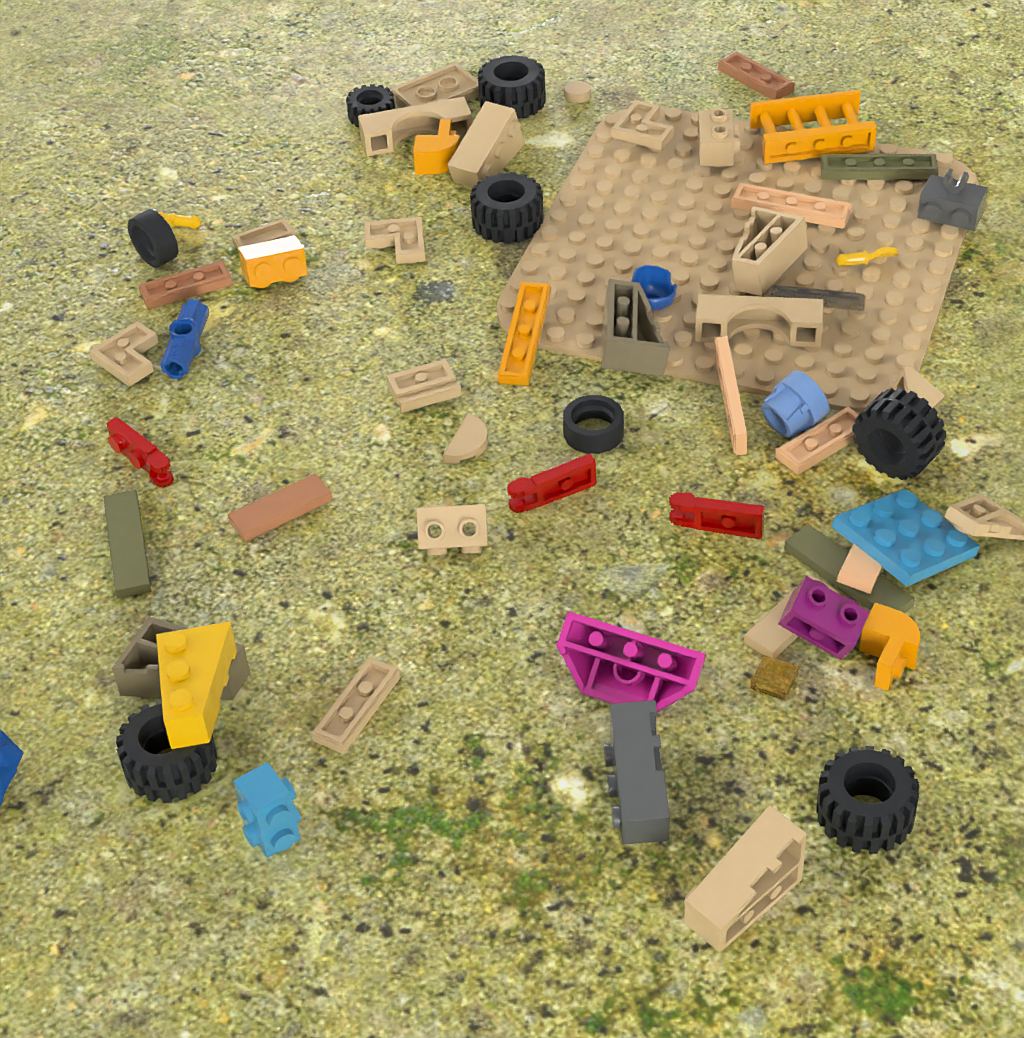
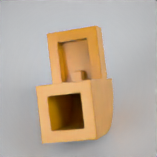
[413,119,460,175]
[859,603,921,691]

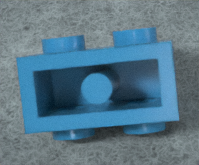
[233,762,301,858]

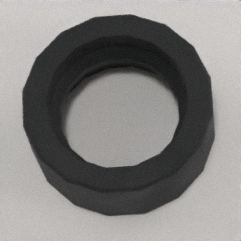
[127,209,179,268]
[563,395,624,454]

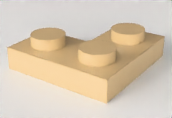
[611,99,674,151]
[364,217,426,264]
[89,321,159,387]

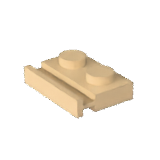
[386,359,462,413]

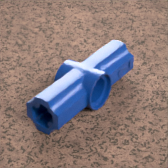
[160,299,209,379]

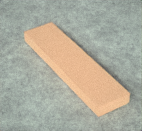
[731,183,852,229]
[715,336,747,456]

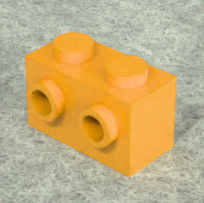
[238,236,308,288]

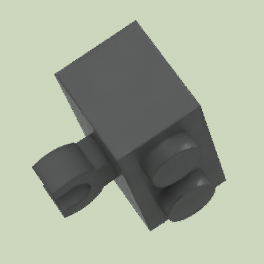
[917,168,988,231]

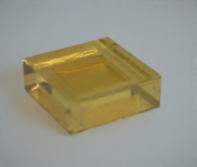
[750,655,799,701]

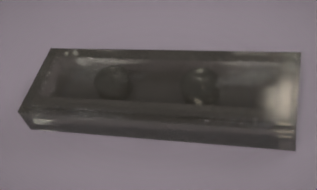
[771,285,866,311]

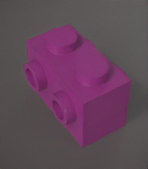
[778,576,870,660]

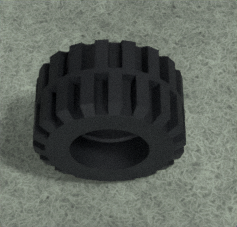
[478,55,546,119]
[470,172,544,244]
[852,388,947,480]
[116,701,218,803]
[816,746,919,854]

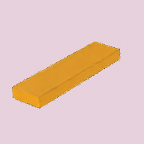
[497,282,551,386]

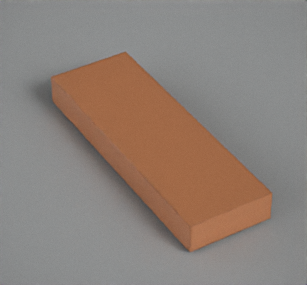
[718,52,795,100]
[138,260,233,310]
[228,473,333,542]

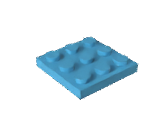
[832,489,980,586]

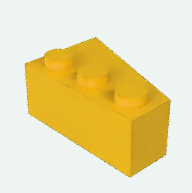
[156,621,237,749]

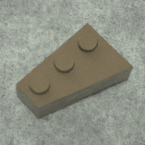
[601,279,670,376]
[112,616,250,700]

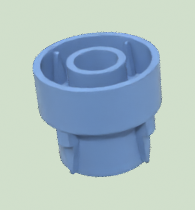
[761,370,830,439]

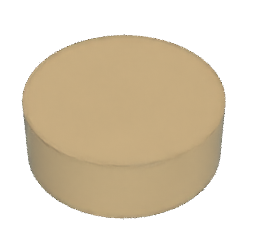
[564,81,591,103]

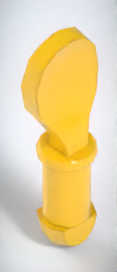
[157,211,201,229]
[836,246,898,266]

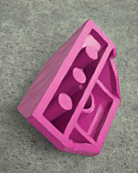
[556,611,707,713]

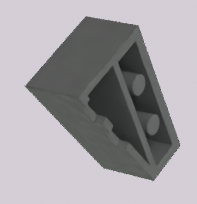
[603,700,670,845]

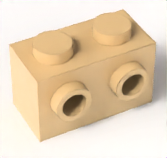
[698,108,740,167]
[416,504,488,555]

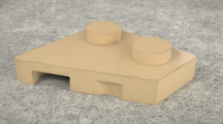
[944,494,1024,540]

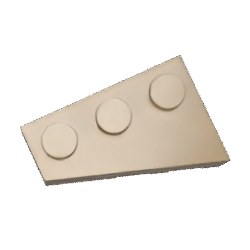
[448,101,525,188]
[732,206,808,296]
[684,805,807,953]

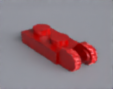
[106,417,174,488]
[507,453,597,514]
[669,492,765,539]

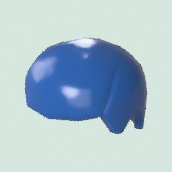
[631,265,677,311]

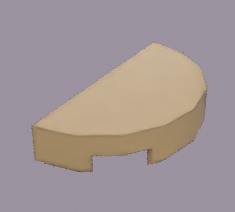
[443,413,488,464]

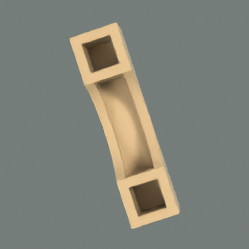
[358,97,472,157]
[695,294,823,347]

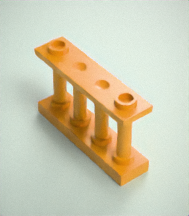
[749,90,877,164]

